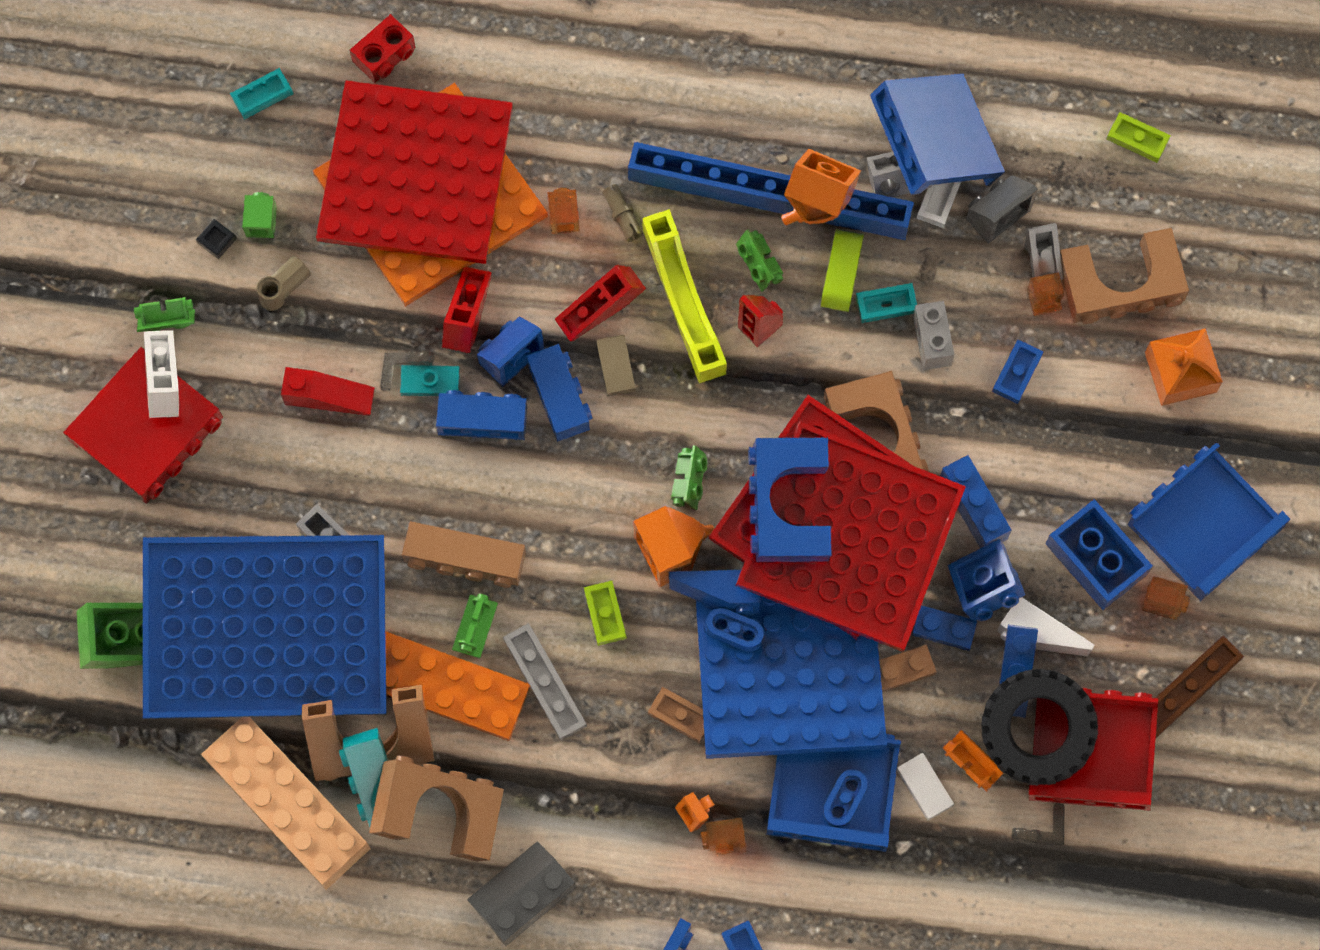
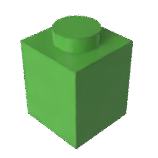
[242,192,277,238]

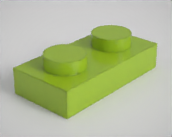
[1106,112,1171,163]
[584,581,627,646]

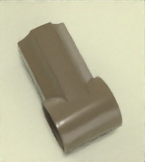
[257,256,311,311]

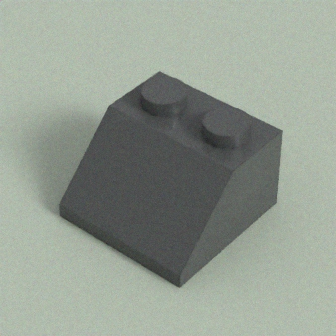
[966,175,1038,244]

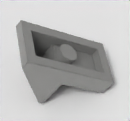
[1024,223,1064,284]

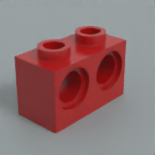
[349,14,416,83]

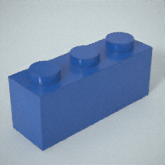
[526,344,593,442]
[436,390,527,440]
[940,455,1012,548]

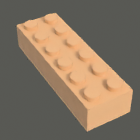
[201,717,371,890]

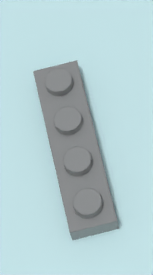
[503,623,587,741]

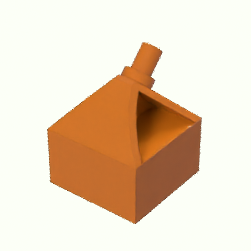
[781,149,861,226]
[1145,328,1223,406]
[633,506,715,587]

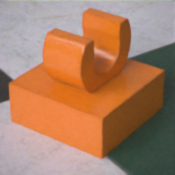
[675,792,715,833]

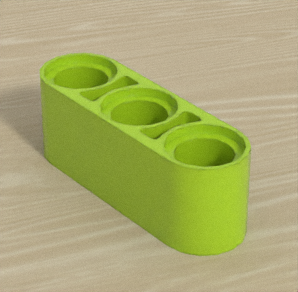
[820,229,864,312]

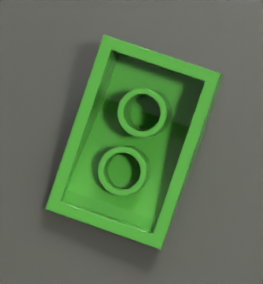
[77,603,143,669]

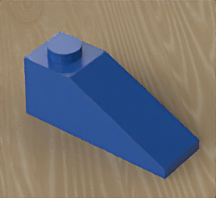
[669,570,760,617]

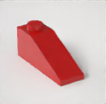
[555,265,646,342]
[442,267,492,353]
[738,295,783,348]
[281,367,375,416]

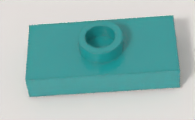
[230,68,294,120]
[400,365,460,396]

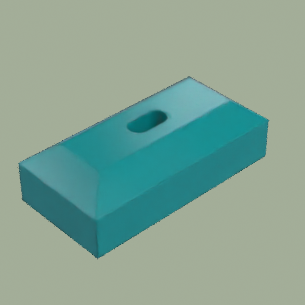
[856,283,917,323]

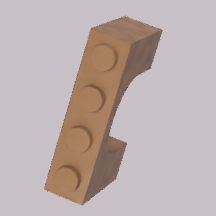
[1060,228,1189,324]
[824,371,929,472]
[302,685,434,781]
[369,756,504,862]

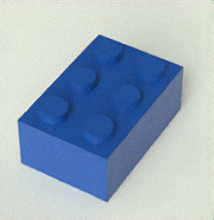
[1045,499,1153,610]

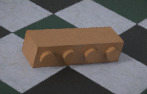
[402,521,526,588]

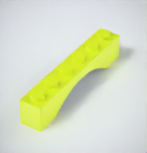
[642,209,727,383]

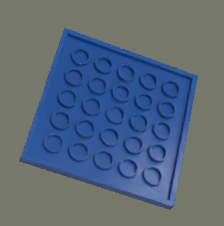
[696,595,887,759]

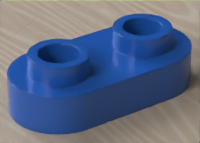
[706,608,764,652]
[823,769,867,828]

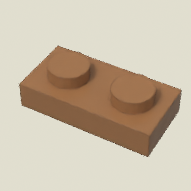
[879,645,937,692]
[648,687,704,743]

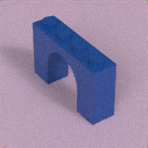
[748,438,832,562]

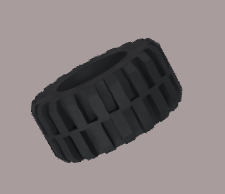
[981,669,1098,786]

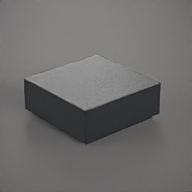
[196,219,237,259]

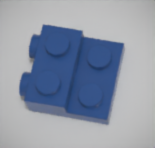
[947,539,1025,621]

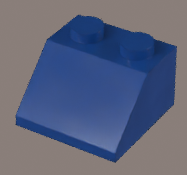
[477,316,544,387]

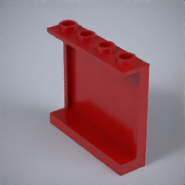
[63,347,223,504]
[1028,688,1158,811]

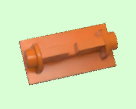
[943,730,1004,792]

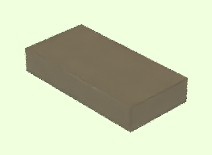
[596,335,636,397]

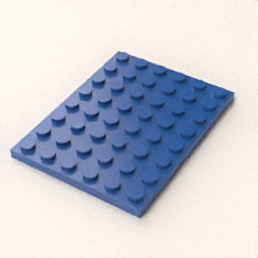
[143,535,386,719]

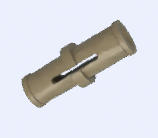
[602,184,643,242]

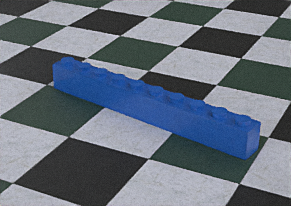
[628,142,914,240]

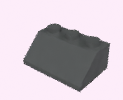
[467,841,576,947]

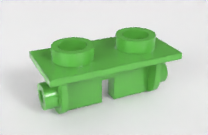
[736,229,783,292]
[134,297,195,332]
[671,445,708,510]
[452,594,498,658]

